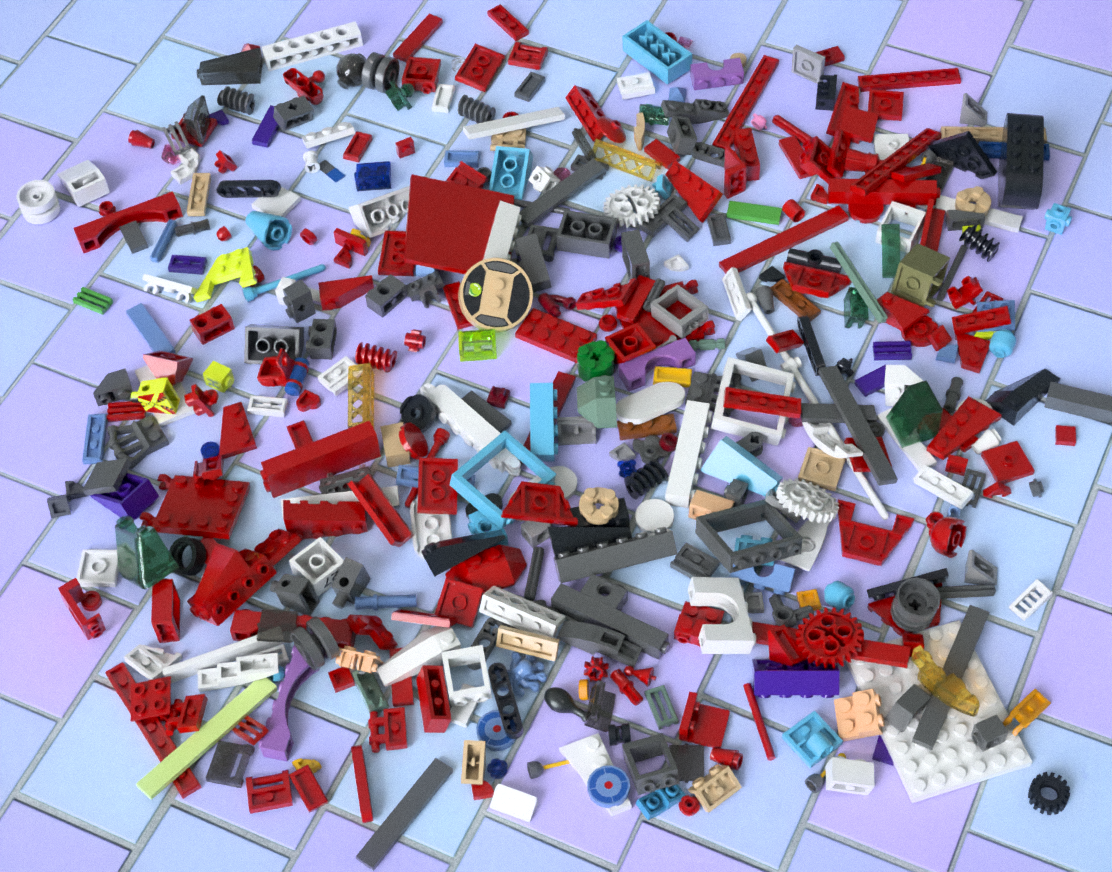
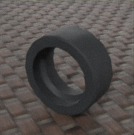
[168,537,206,576]

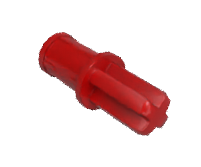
[610,669,643,706]

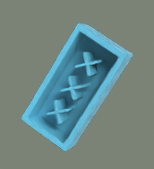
[622,20,692,85]

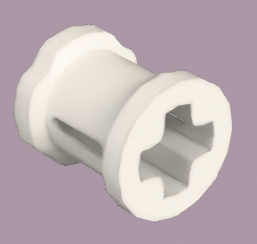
[303,150,320,174]

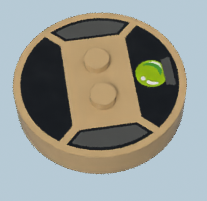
[458,258,533,333]

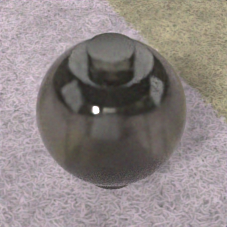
[336,53,366,89]

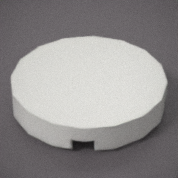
[635,499,674,534]

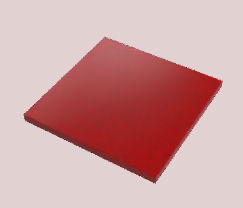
[403,174,514,274]

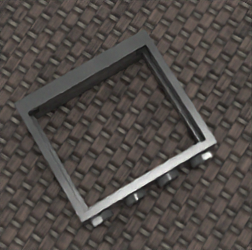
[695,499,803,573]

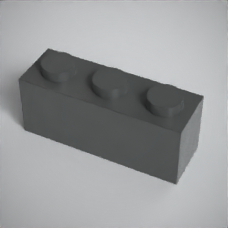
[514,233,552,293]

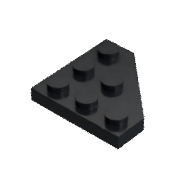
[928,131,998,179]

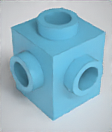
[1044,203,1072,235]

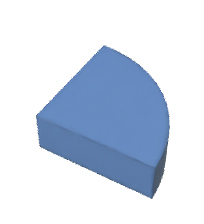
[936,345,958,363]

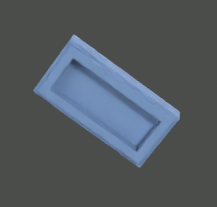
[444,150,480,168]

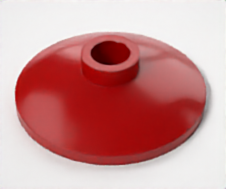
[597,116,626,143]

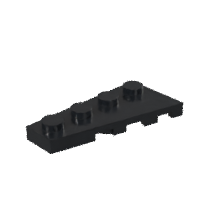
[547,526,632,557]
[867,568,949,601]

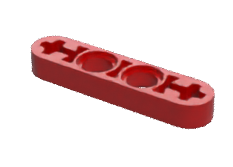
[351,744,374,823]

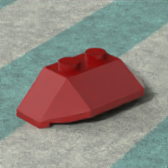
[445,544,527,593]

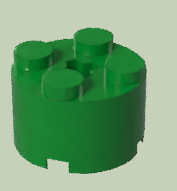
[577,340,615,382]

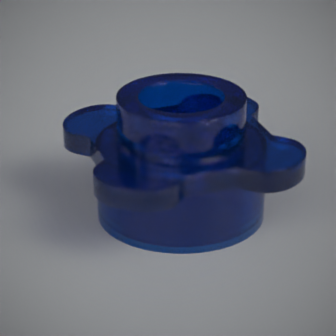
[617,459,637,478]

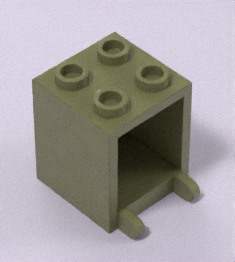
[891,243,950,307]

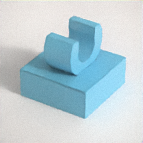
[652,174,672,200]

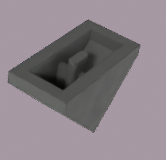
[736,347,767,382]

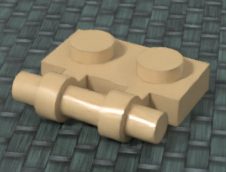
[490,128,526,151]

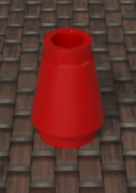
[128,129,155,149]
[710,747,743,771]

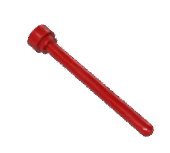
[405,428,450,508]

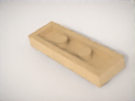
[187,173,211,216]
[496,625,560,661]

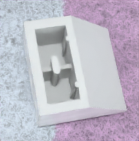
[885,365,924,408]

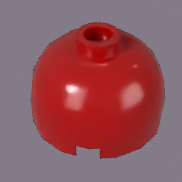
[929,516,967,558]

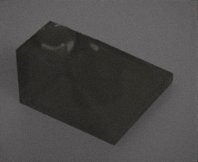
[183,95,211,144]

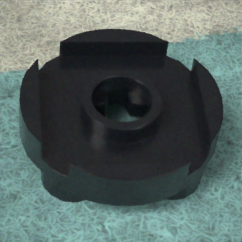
[400,394,438,433]

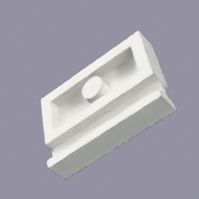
[617,72,655,100]
[318,356,364,397]

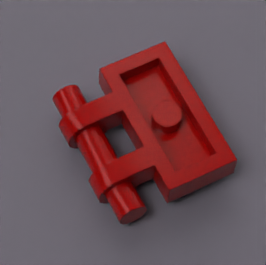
[165,694,208,736]
[368,707,408,753]

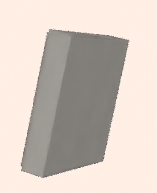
[791,44,825,84]

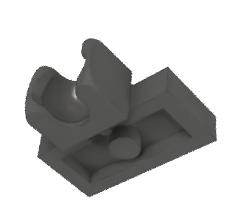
[406,271,445,308]

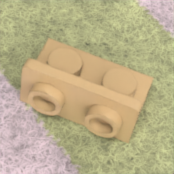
[688,764,742,813]

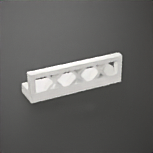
[479,586,566,638]

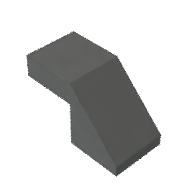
[884,684,932,732]

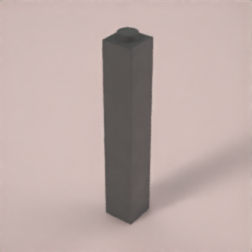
[1044,382,1112,424]
[551,583,670,660]

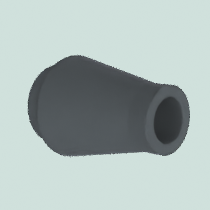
[755,286,775,314]

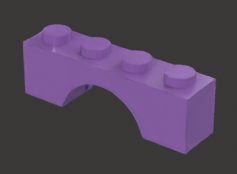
[618,338,696,392]

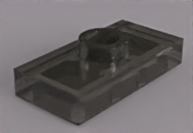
[925,157,954,190]

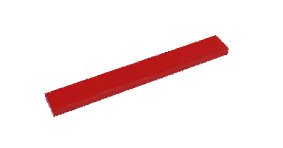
[712,55,779,149]
[850,128,942,197]
[719,205,849,274]
[752,621,911,668]
[105,662,202,799]

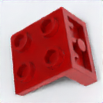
[724,145,747,199]
[679,691,730,748]

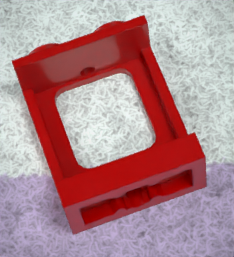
[58,578,106,640]

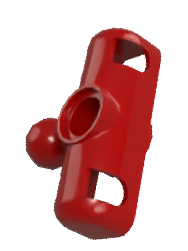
[283,68,325,105]

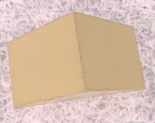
[461,740,486,785]

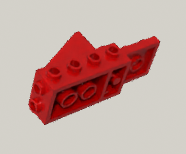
[187,529,302,626]

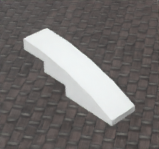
[198,653,279,692]

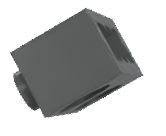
[306,319,337,360]

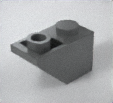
[93,368,133,407]

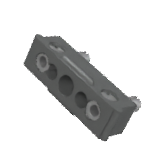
[319,464,373,494]

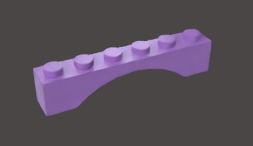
[259,645,320,762]

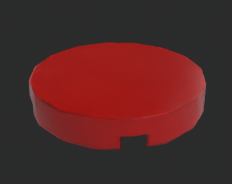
[848,204,884,224]
[901,316,938,347]
[399,422,428,460]

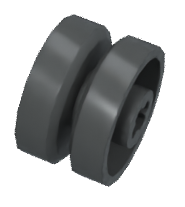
[362,52,400,94]
[290,616,340,671]

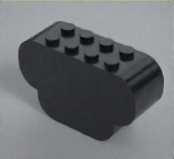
[997,113,1044,210]

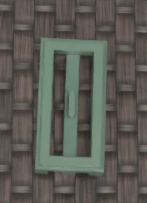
[644,685,679,730]

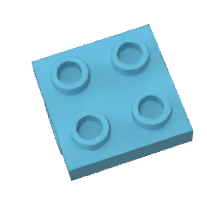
[782,711,843,768]

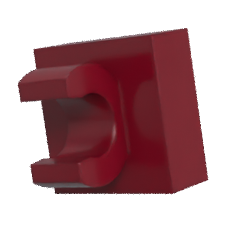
[487,386,510,409]

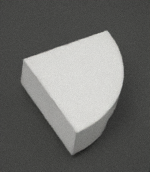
[664,254,689,272]

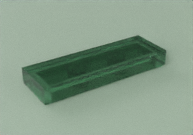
[881,223,901,278]

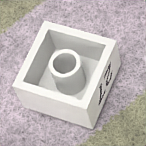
[289,537,344,597]

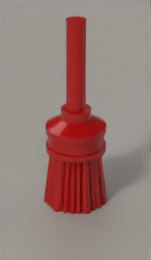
[844,148,910,174]

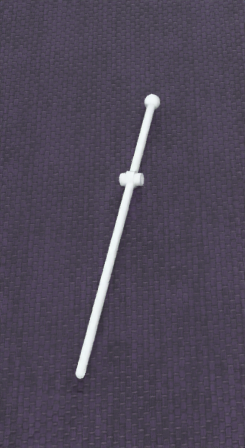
[746,292,889,520]

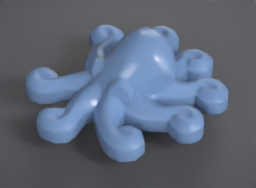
[495,652,547,698]

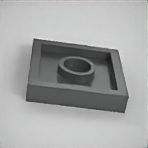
[82,458,131,496]

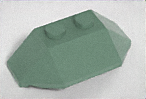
[576,375,617,428]

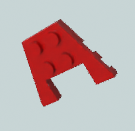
[838,499,914,566]

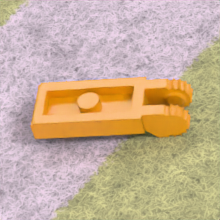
[1002,689,1051,736]

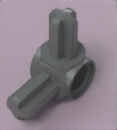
[769,594,814,628]

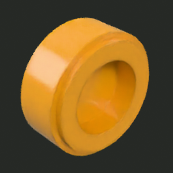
[579,679,589,700]

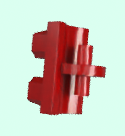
[947,276,984,310]
[184,384,219,417]

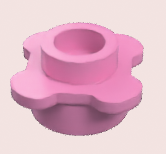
[751,113,767,131]

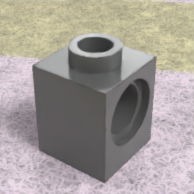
[971,714,1008,752]

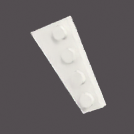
[559,733,632,816]

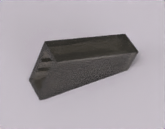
[196,48,263,86]

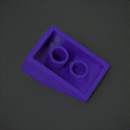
[90,473,159,521]

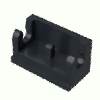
[815,74,837,111]

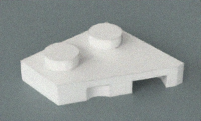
[124,644,182,680]

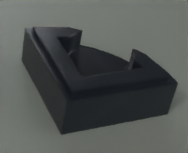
[759,266,785,283]

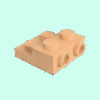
[834,689,885,742]

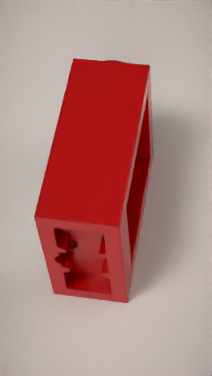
[151,578,180,643]

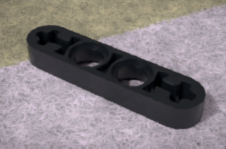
[216,180,281,198]
[797,315,826,376]
[488,663,524,739]

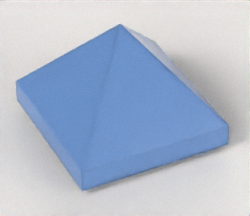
[668,87,686,102]

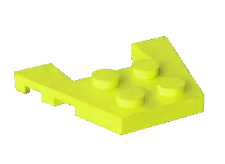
[193,247,257,303]

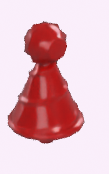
[624,666,657,687]

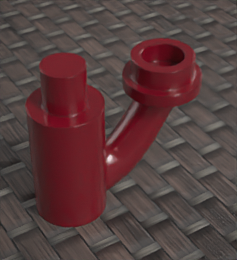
[538,293,576,317]

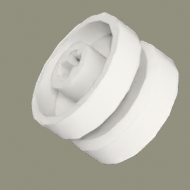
[16,180,61,224]

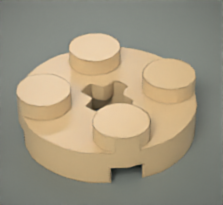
[955,186,992,216]
[579,487,619,525]

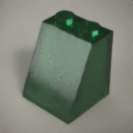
[886,380,943,448]

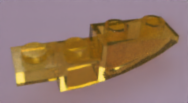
[911,645,980,717]

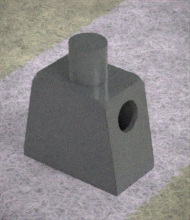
[332,557,371,609]
[270,574,320,616]

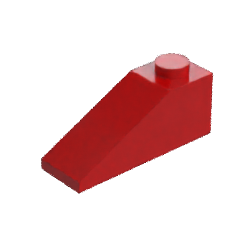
[318,275,374,311]

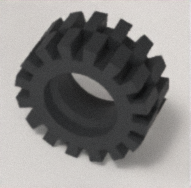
[1028,772,1070,815]

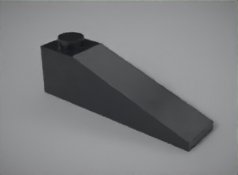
[985,369,1061,426]
[421,529,506,577]

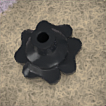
[835,358,854,377]

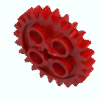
[796,607,864,669]

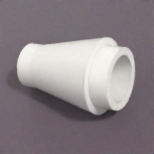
[971,428,1001,455]

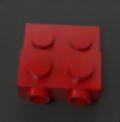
[402,56,441,94]
[799,136,835,184]
[674,601,724,647]

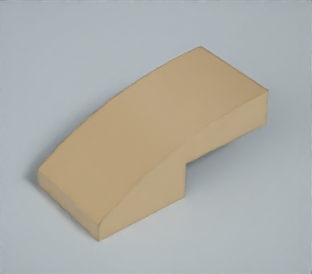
[634,112,645,151]

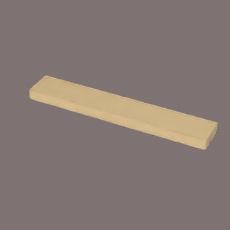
[940,126,1047,144]

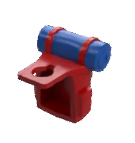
[257,348,310,396]

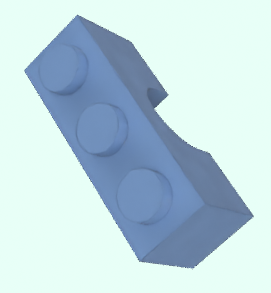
[730,564,796,596]

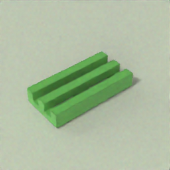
[72,287,113,315]

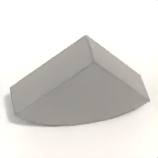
[609,442,636,462]

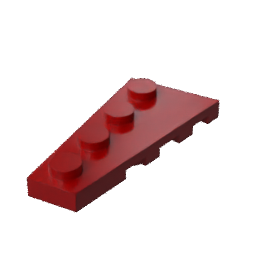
[826,82,860,144]
[665,160,723,223]
[926,396,1002,460]

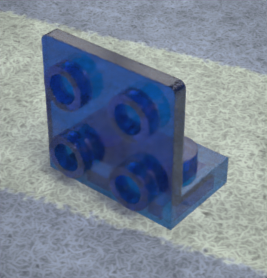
[354,161,391,191]

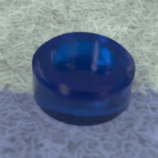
[200,442,220,459]

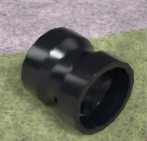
[608,723,631,746]

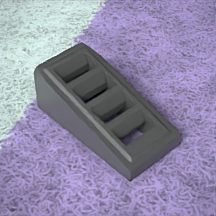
[945,210,985,231]

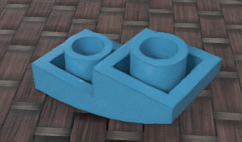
[636,784,686,820]

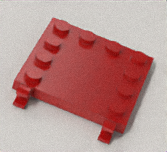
[615,280,715,353]
[140,474,250,540]

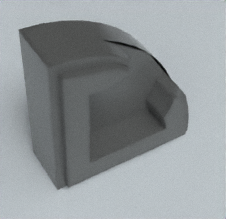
[65,481,86,500]

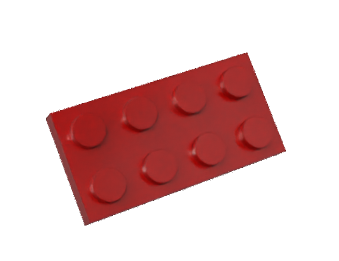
[515,308,597,363]

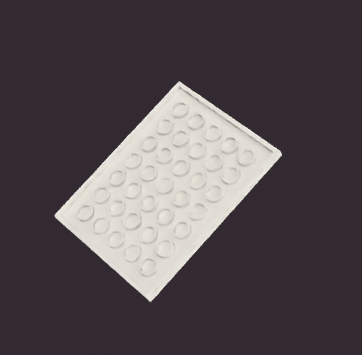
[845,620,1032,803]

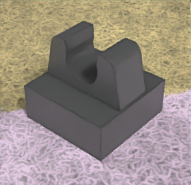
[47,494,71,518]

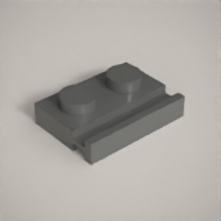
[670,543,720,579]

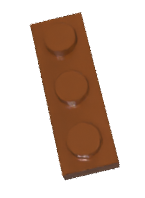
[617,414,677,441]

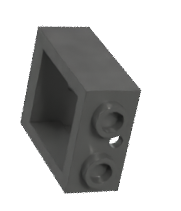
[621,229,650,280]
[622,733,680,795]

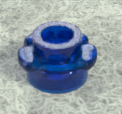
[487,758,508,779]

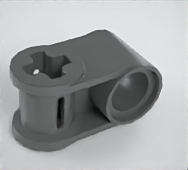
[736,432,763,457]

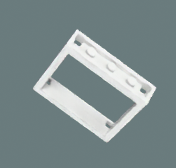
[710,357,796,446]

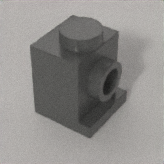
[724,479,748,507]

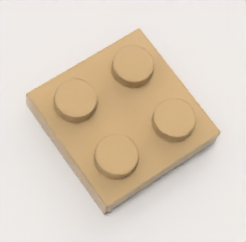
[798,447,846,491]

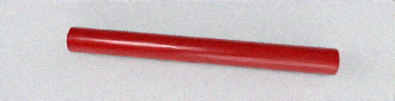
[743,683,776,761]

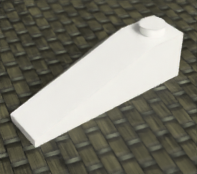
[377,626,461,687]

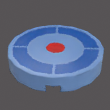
[476,710,517,751]
[587,765,630,808]

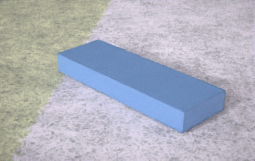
[82,414,108,464]

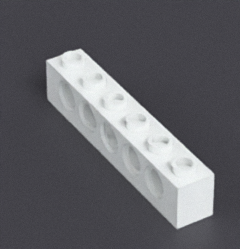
[261,21,363,72]

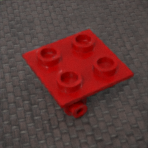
[130,676,171,722]

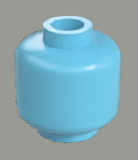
[989,329,1016,358]
[824,581,855,611]

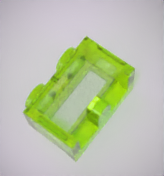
[458,329,497,362]

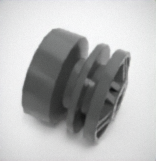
[890,577,941,632]

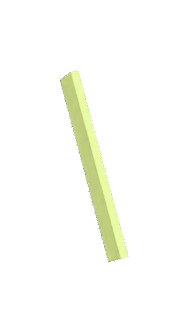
[136,677,277,800]

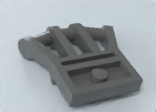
[685,371,743,417]
[107,414,170,469]

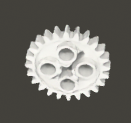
[603,184,661,228]
[775,478,839,523]

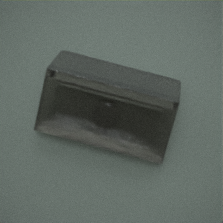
[584,680,616,732]

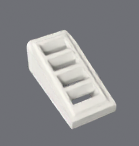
[1009,579,1053,621]

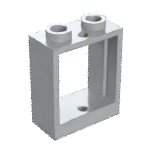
[651,284,709,339]

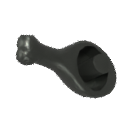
[544,687,592,723]

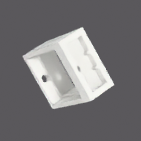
[875,201,926,253]
[441,645,492,706]

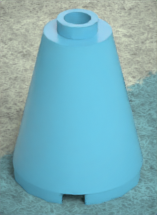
[246,211,292,250]

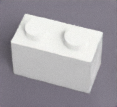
[825,756,875,796]

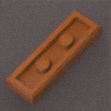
[770,279,821,322]

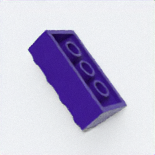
[752,659,840,698]

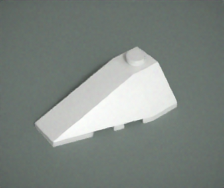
[349,186,410,238]

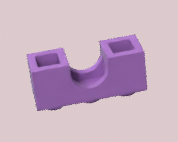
[690,58,744,91]

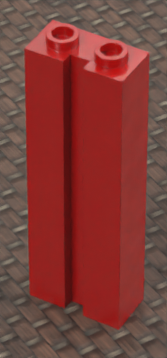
[260,420,381,498]

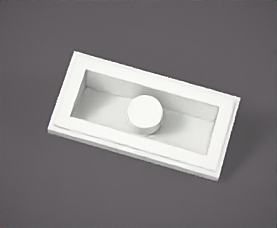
[490,783,538,823]

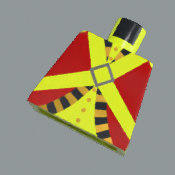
[131,378,180,414]

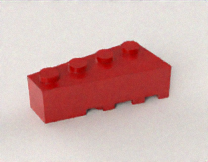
[283,500,368,540]

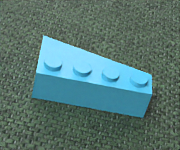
[530,383,558,462]

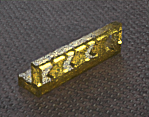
[589,139,663,182]
[347,363,375,428]

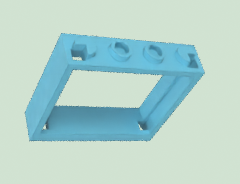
[449,430,557,530]

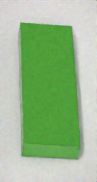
[726,201,782,225]

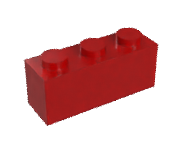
[733,128,760,181]
[416,665,451,733]

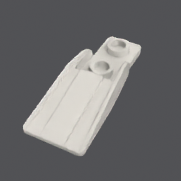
[780,519,830,571]

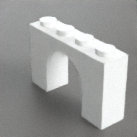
[687,577,756,654]

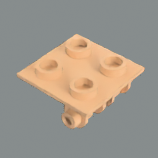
[336,646,384,673]

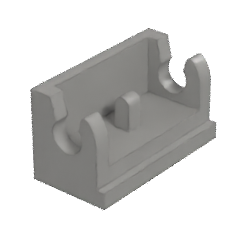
[557,416,596,446]

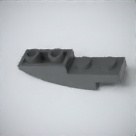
[661,99,730,124]
[556,621,642,668]

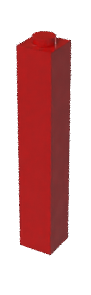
[828,178,940,206]

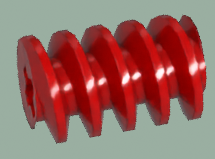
[355,341,397,373]

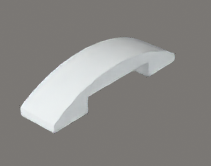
[802,422,863,458]

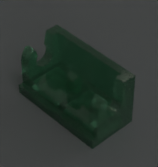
[843,287,869,329]

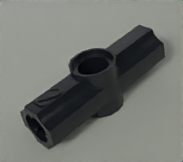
[786,248,842,274]

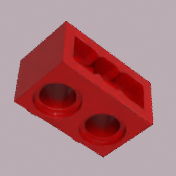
[189,304,235,345]

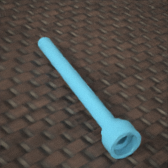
[242,264,326,302]

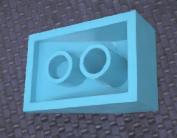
[489,146,534,200]

